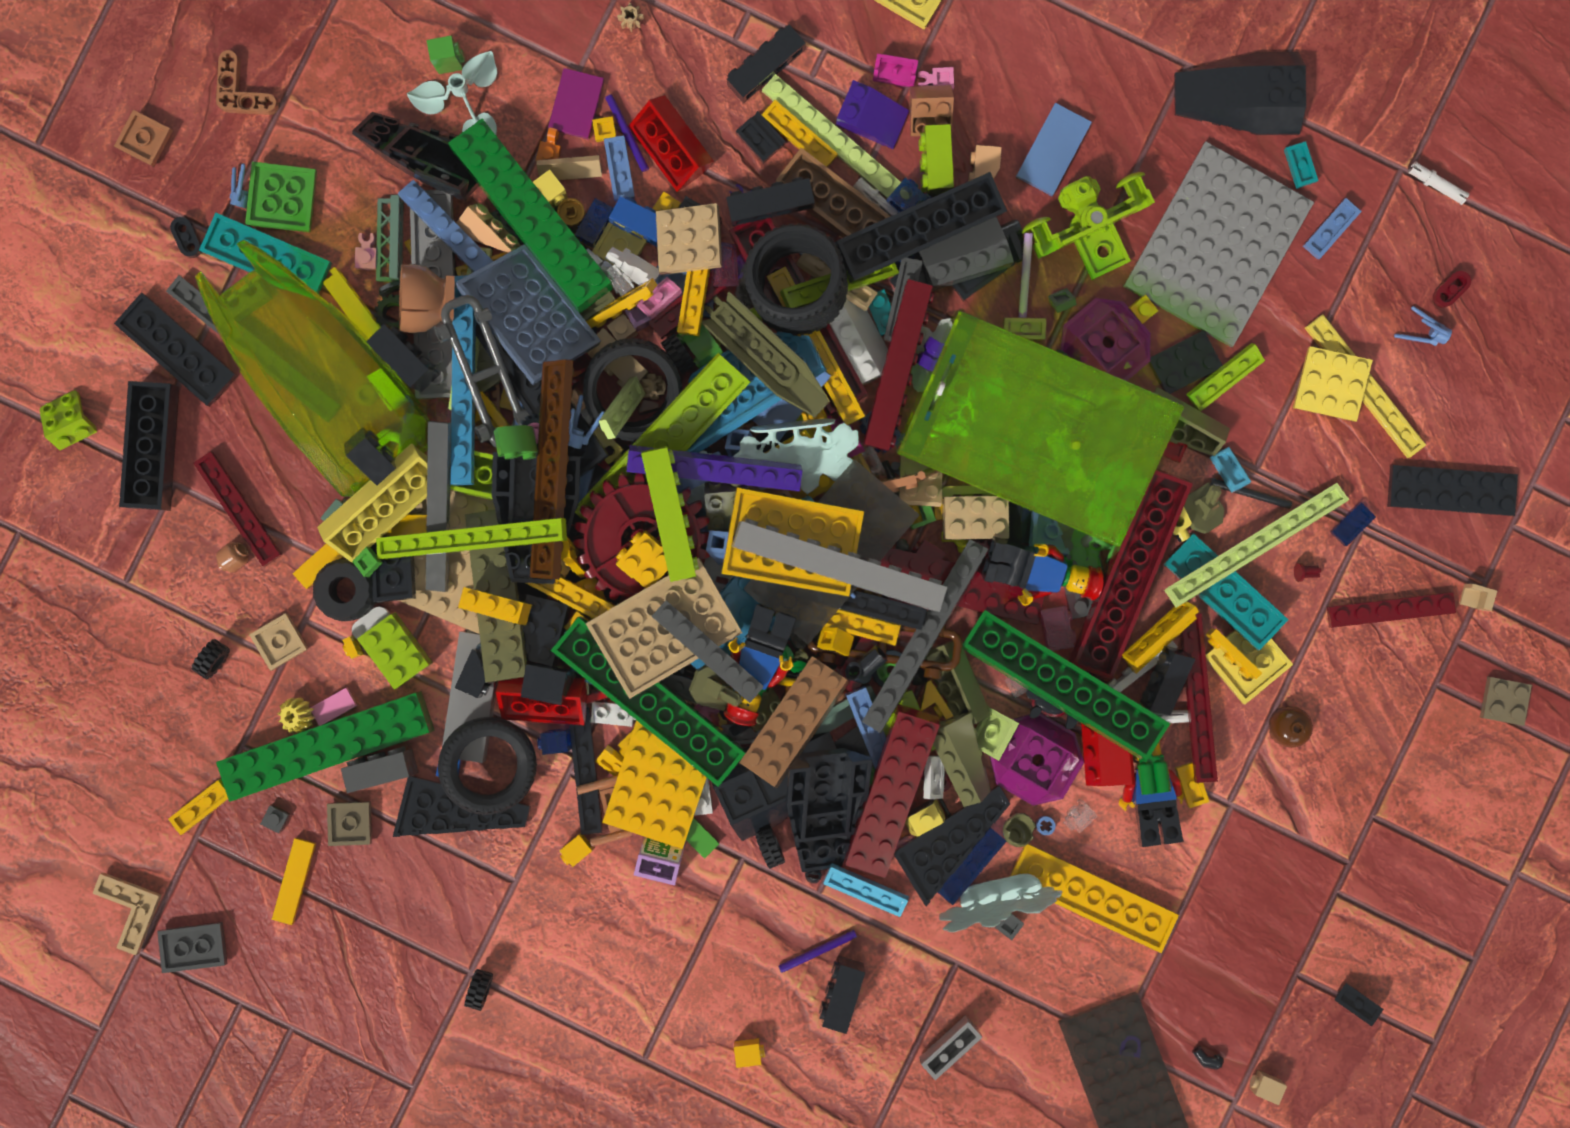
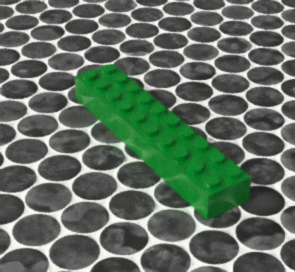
[448,118,613,314]
[962,610,1171,763]
[551,616,746,787]
[216,691,435,802]

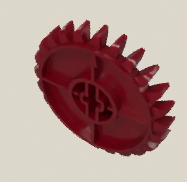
[573,472,710,600]

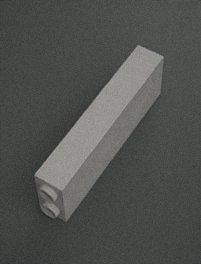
[442,629,498,763]

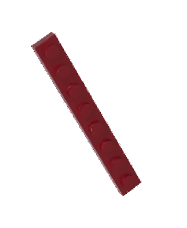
[1180,613,1218,783]

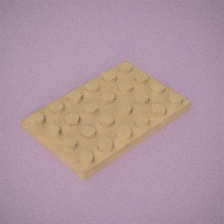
[586,558,742,699]

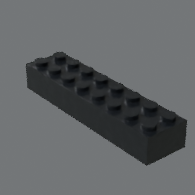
[835,172,1007,283]

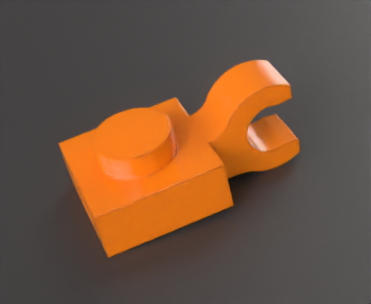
[535,127,562,163]

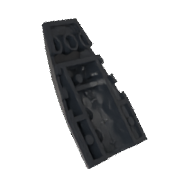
[1174,52,1306,135]
[352,112,479,201]
[492,452,581,584]
[786,748,872,872]

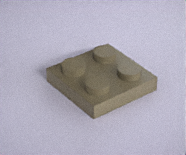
[1480,677,1532,726]
[327,801,372,846]

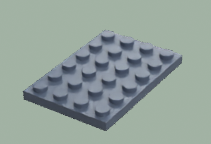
[455,244,601,385]

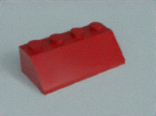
[628,95,714,192]
[496,677,587,725]
[1081,723,1135,786]

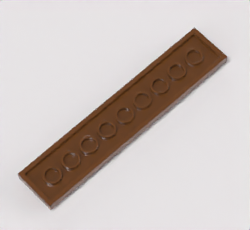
[530,359,574,580]

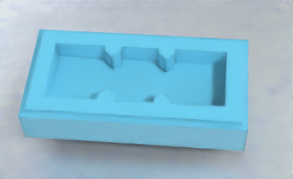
[1210,447,1251,493]

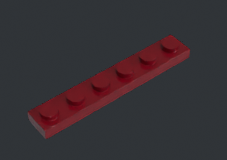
[193,451,282,567]
[1326,593,1456,628]

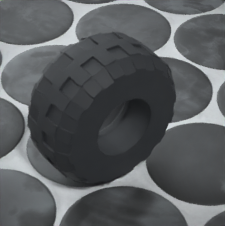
[313,559,376,621]

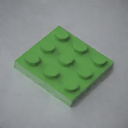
[245,161,317,233]

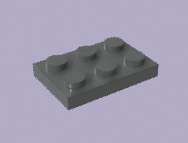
[157,922,228,973]

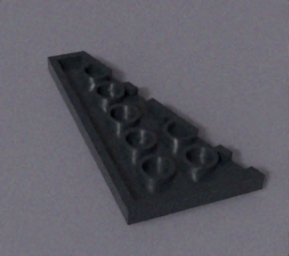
[393,776,531,837]
[894,785,1010,907]

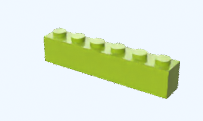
[641,446,699,582]

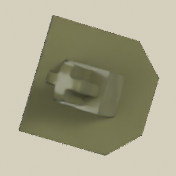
[1184,482,1225,534]
[689,664,742,711]

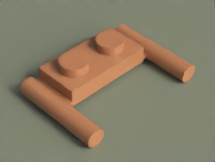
[868,465,941,494]
[576,776,632,847]

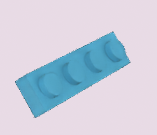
[823,863,909,917]

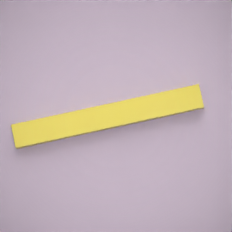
[1305,314,1426,458]

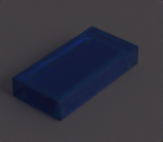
[1330,502,1376,546]

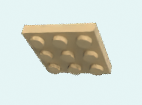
[656,203,722,275]

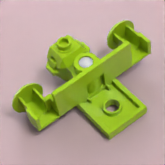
[1022,172,1155,280]

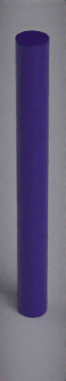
[605,94,649,172]
[778,930,857,973]

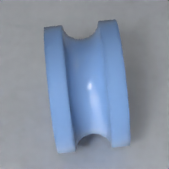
[1036,816,1056,835]

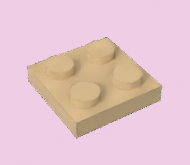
[249,613,308,671]

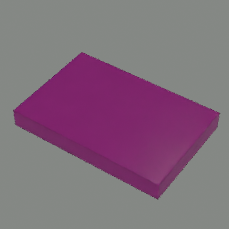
[548,68,604,140]

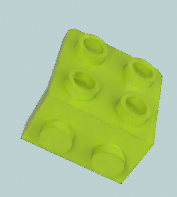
[40,390,97,451]

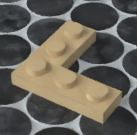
[92,872,162,955]

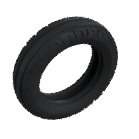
[438,717,537,815]

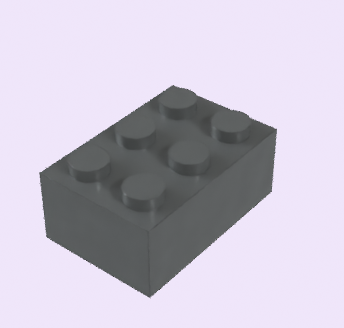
[341,746,419,793]

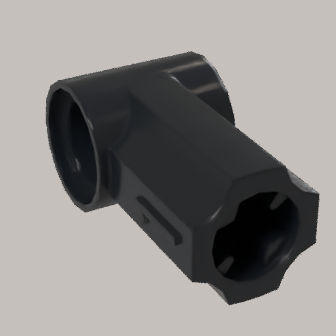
[1000,219,1024,264]
[845,645,888,684]

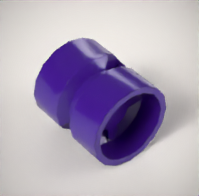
[916,336,947,374]

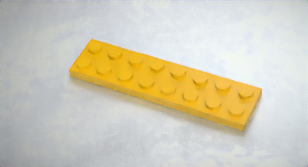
[1009,844,1179,953]

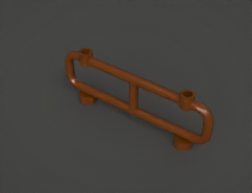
[805,622,962,679]

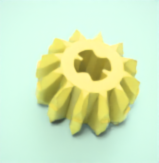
[277,698,315,733]

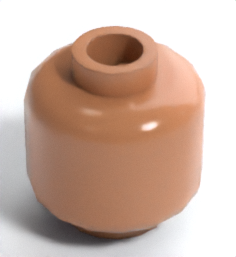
[216,542,249,573]

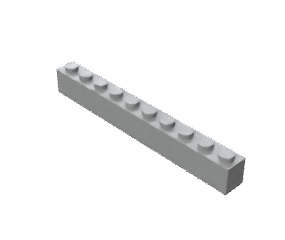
[731,519,947,612]

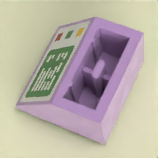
[634,837,686,886]

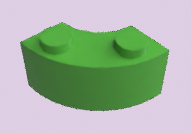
[676,323,723,369]
[494,425,538,460]

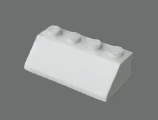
[829,299,888,386]

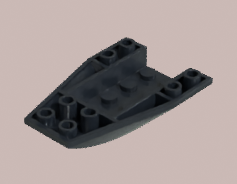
[711,732,837,841]

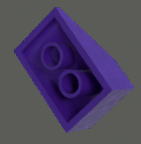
[836,80,909,149]

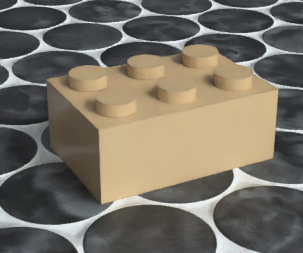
[942,496,1009,540]

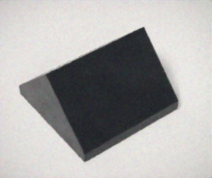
[1005,501,1033,544]
[521,663,577,706]

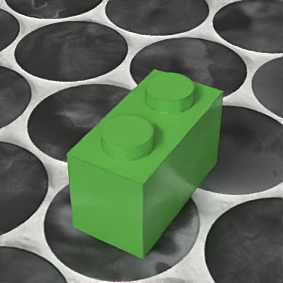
[426,36,465,74]

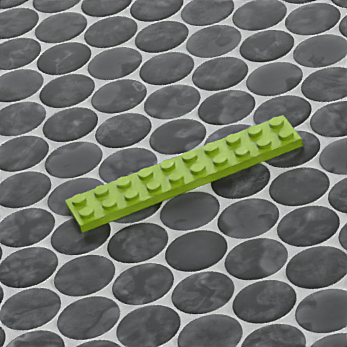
[575,352,750,522]

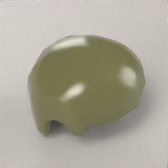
[1003,813,1035,847]

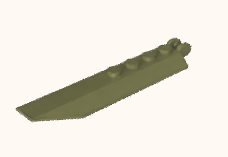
[702,292,830,417]

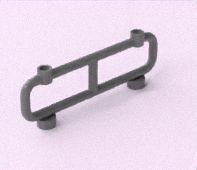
[434,295,530,448]

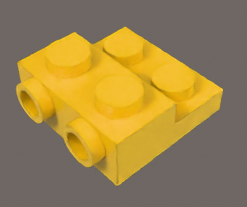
[616,530,668,588]

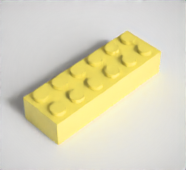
[317,443,428,563]

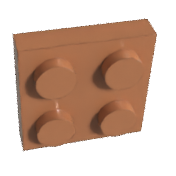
[114,110,173,167]

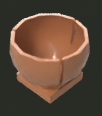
[399,264,455,333]

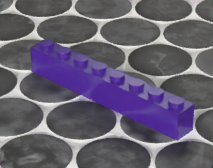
[626,445,803,491]

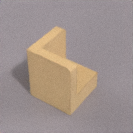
[1459,584,1497,611]

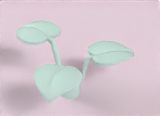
[407,51,497,135]

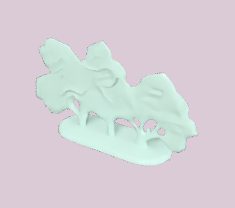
[733,419,859,495]
[939,874,1063,932]

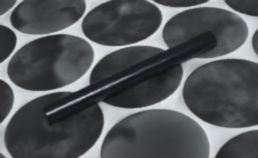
[1209,478,1292,509]

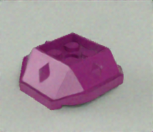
[1060,298,1151,389]
[989,713,1084,805]

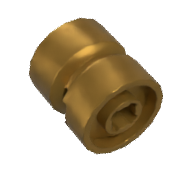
[557,198,587,232]

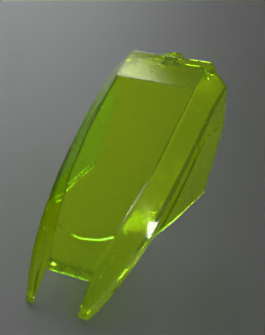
[195,240,431,497]

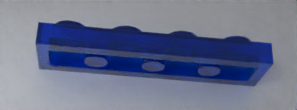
[937,827,1007,905]

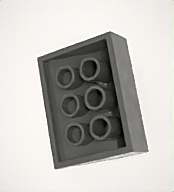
[918,217,1014,291]

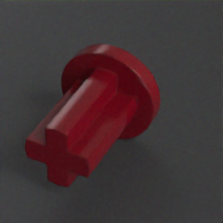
[1294,563,1321,582]

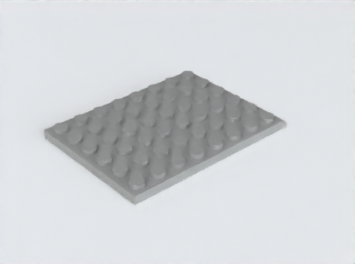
[1123,141,1314,347]

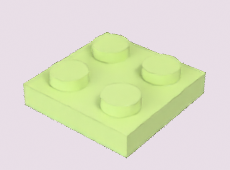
[976,707,1019,761]

